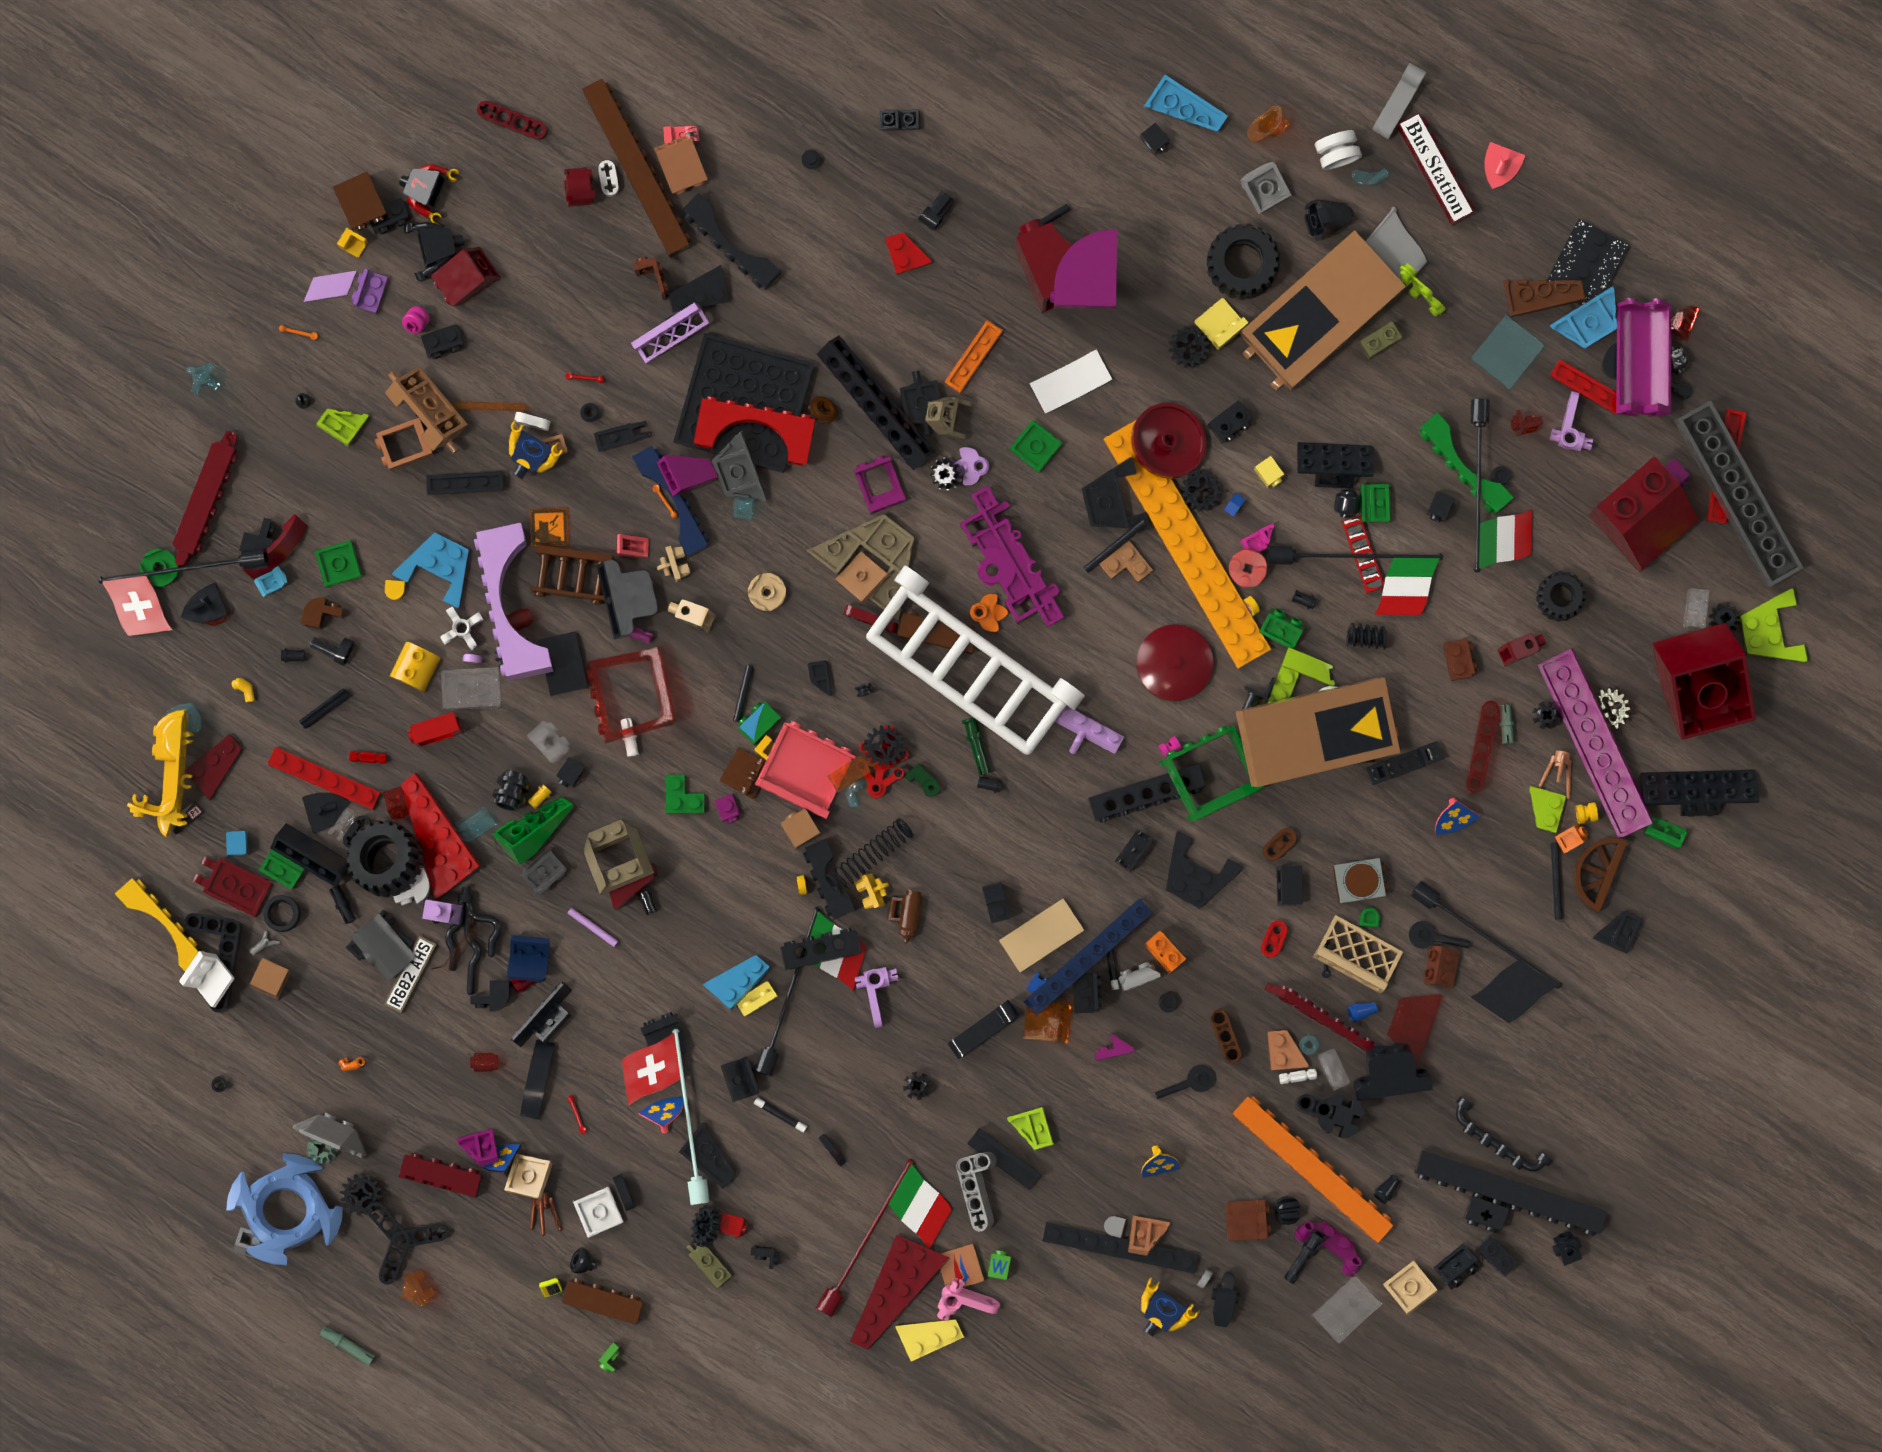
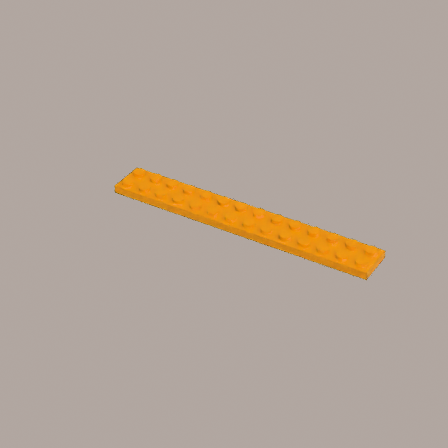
[1103,420,1271,669]

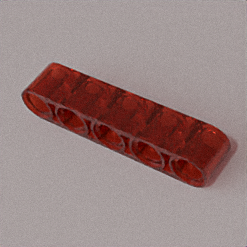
[1465,701,1499,794]

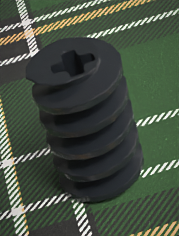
[1346,623,1387,650]

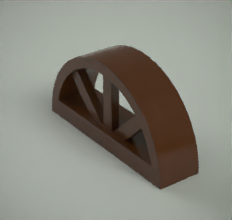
[1573,838,1628,913]

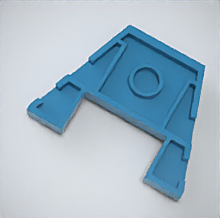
[392,532,469,609]

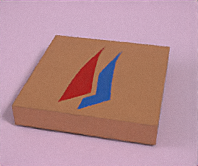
[940,1244,984,1287]

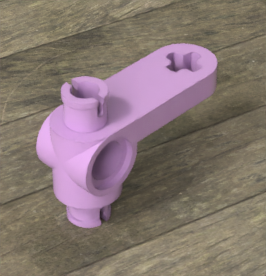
[1549,391,1593,451]
[855,967,899,1028]

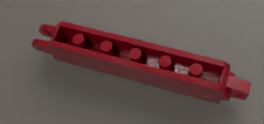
[173,431,238,567]

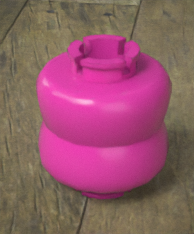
[402,306,430,334]

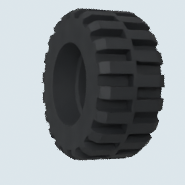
[1206,224,1280,300]
[346,820,424,897]

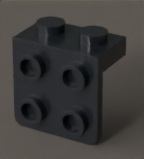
[640,1012,690,1055]

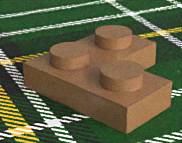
[1099,541,1153,583]

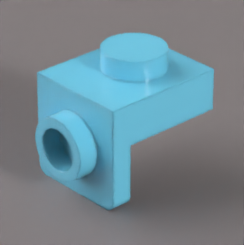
[254,566,287,597]

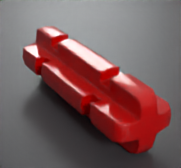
[349,751,387,764]

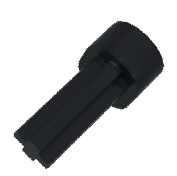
[310,637,355,666]

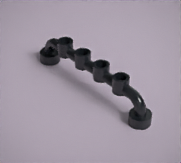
[1456,1096,1553,1171]

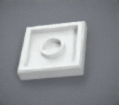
[573,1187,624,1238]

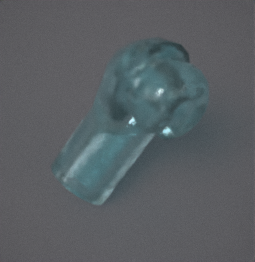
[845,780,863,808]

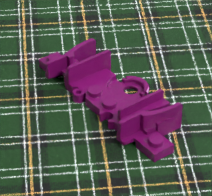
[960,485,1064,628]

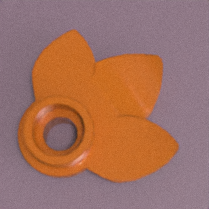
[970,594,1008,632]

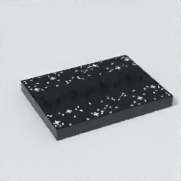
[1546,219,1629,305]

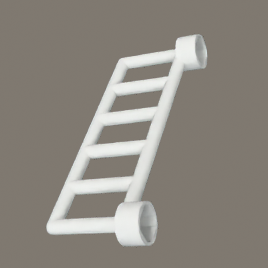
[866,566,1085,755]

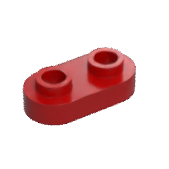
[1260,920,1287,958]

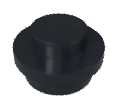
[801,150,820,169]

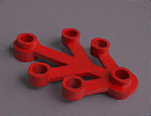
[856,725,909,799]

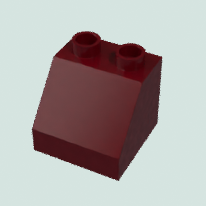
[1588,456,1699,573]
[1652,623,1756,740]

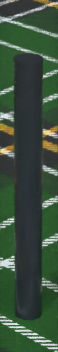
[1083,519,1147,573]
[1551,843,1563,920]

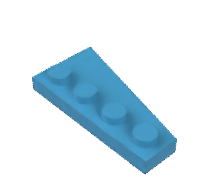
[1144,75,1228,132]

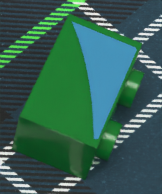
[738,701,781,746]

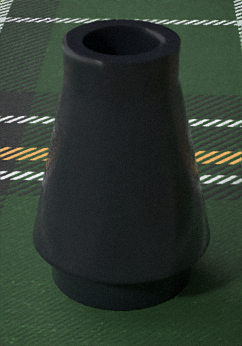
[1373,1175,1400,1204]

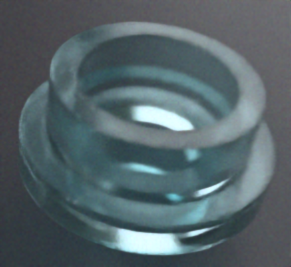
[1299,1035,1319,1055]

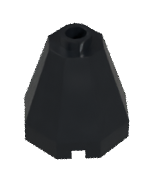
[1304,199,1353,241]

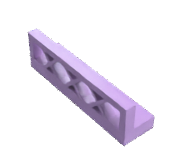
[631,302,710,364]

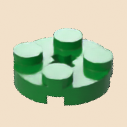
[140,549,179,588]

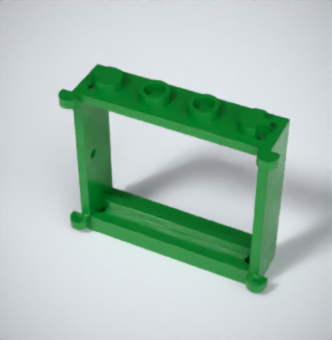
[1159,726,1264,823]

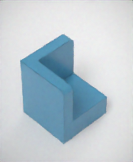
[226,831,249,856]

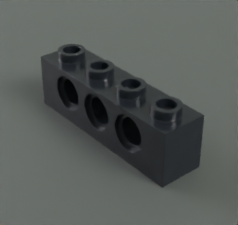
[780,928,861,971]

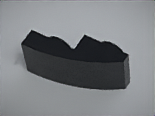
[880,109,921,131]

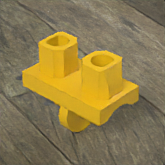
[855,873,889,909]

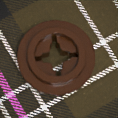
[808,396,838,424]

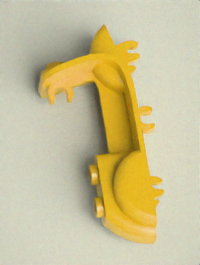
[127,709,194,838]

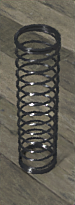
[825,818,914,894]

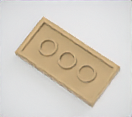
[999,899,1084,973]

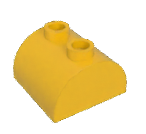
[390,642,441,693]

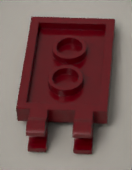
[193,857,272,917]

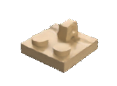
[504,1154,553,1200]
[1383,1261,1438,1315]

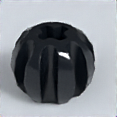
[1532,702,1561,730]
[903,1072,931,1100]
[1274,1196,1301,1225]

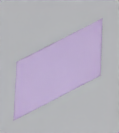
[304,271,356,302]

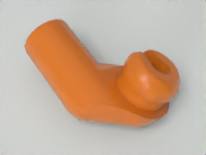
[338,1057,365,1071]

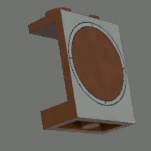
[1333,858,1388,904]

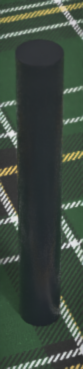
[1018,204,1070,235]
[733,665,753,722]

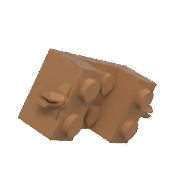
[385,366,468,454]

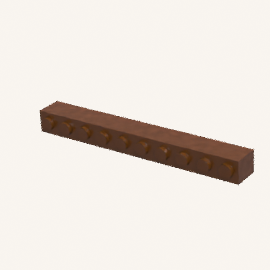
[582,79,691,258]

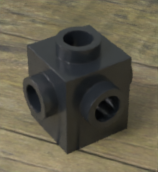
[1552,1231,1582,1266]

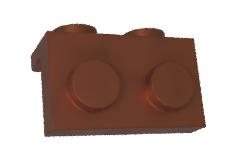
[1424,946,1460,989]

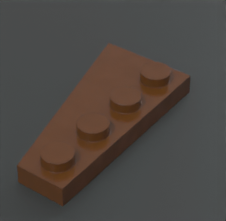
[1503,280,1586,318]

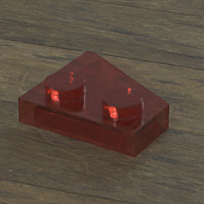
[1670,305,1699,341]

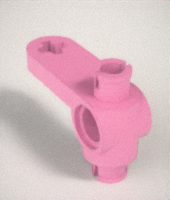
[937,1278,1000,1321]

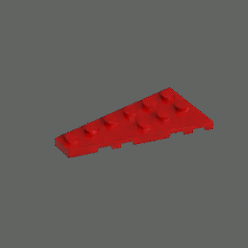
[401,773,481,900]

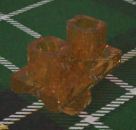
[400,1270,435,1307]

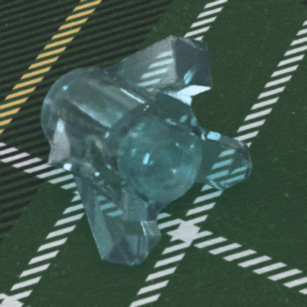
[185,362,220,395]

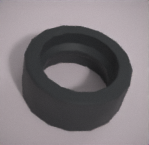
[263,895,301,932]

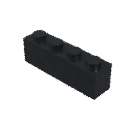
[270,823,350,887]

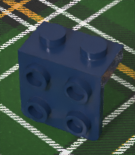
[507,935,550,982]

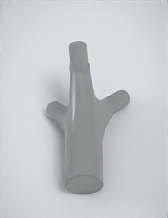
[249,931,280,956]

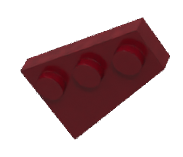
[185,734,242,800]

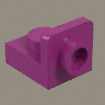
[714,794,740,824]

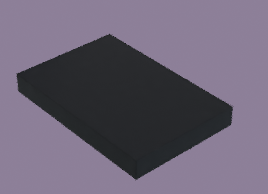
[538,632,588,696]

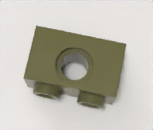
[1358,322,1402,361]

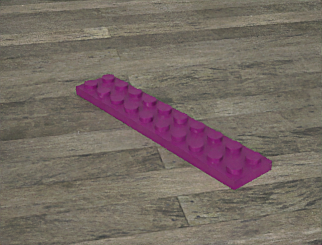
[1538,648,1654,839]

